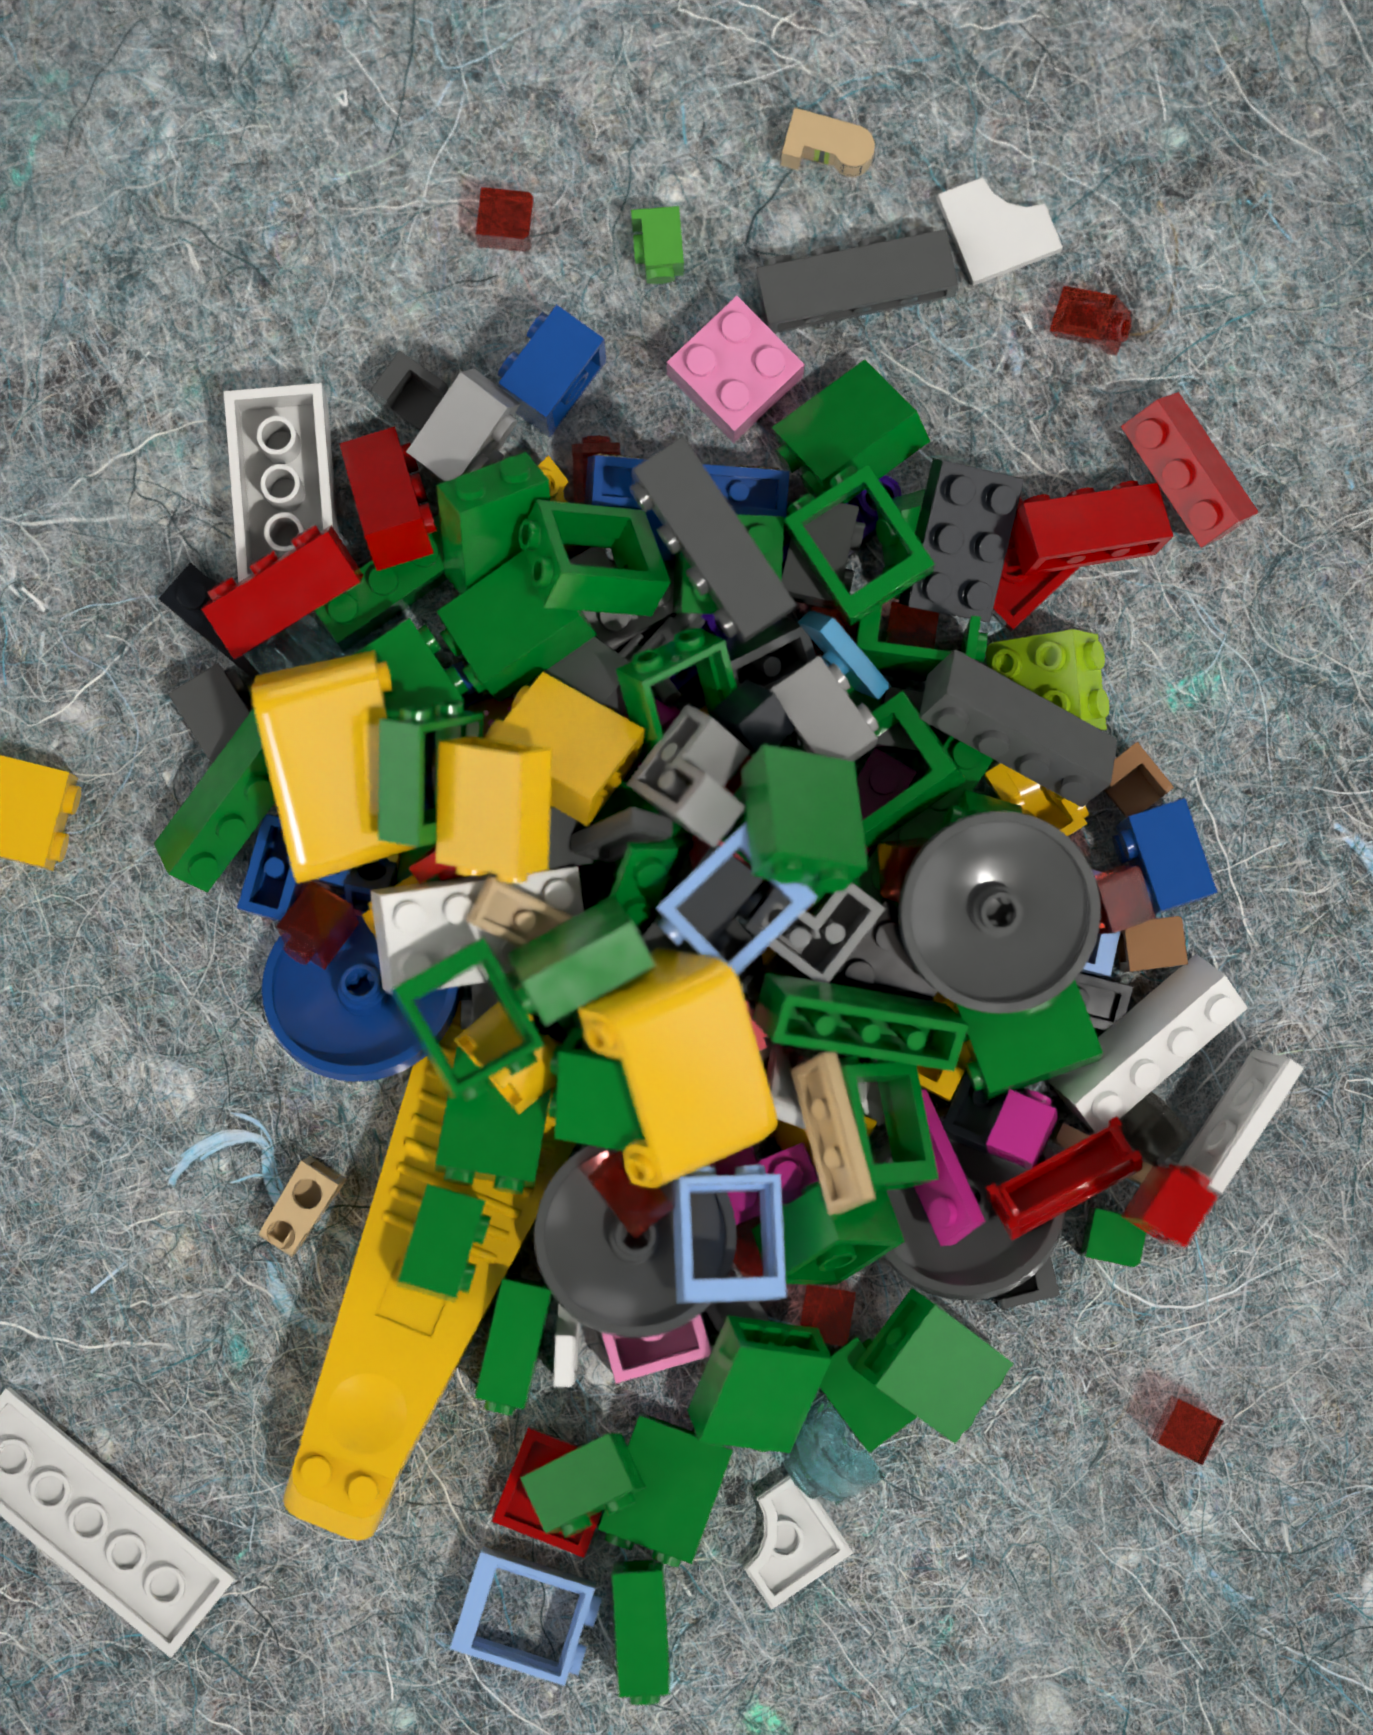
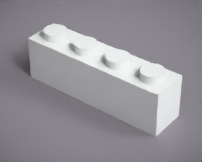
[1048,954,1248,1133]

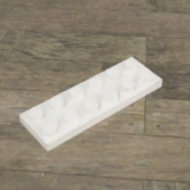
[0,1387,237,1658]

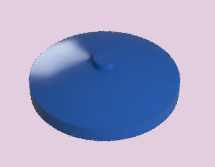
[262,894,461,1082]

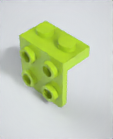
[986,629,1109,731]

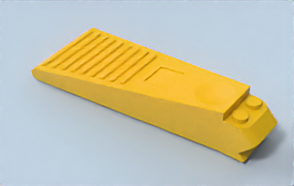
[283,1000,577,1541]

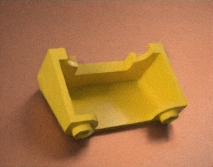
[252,650,418,883]
[578,948,778,1188]

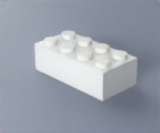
[224,383,339,583]
[370,866,584,996]

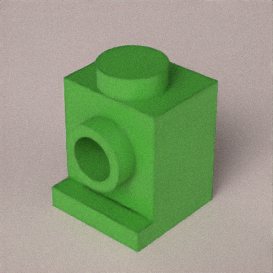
[631,206,684,284]

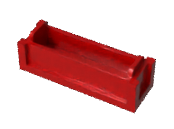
[986,1116,1143,1241]

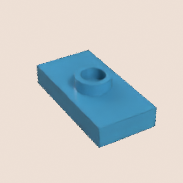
[798,610,890,699]

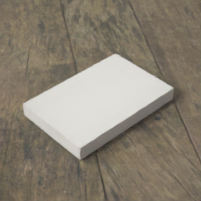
[1178,1049,1304,1194]

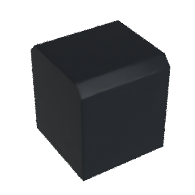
[710,680,796,757]

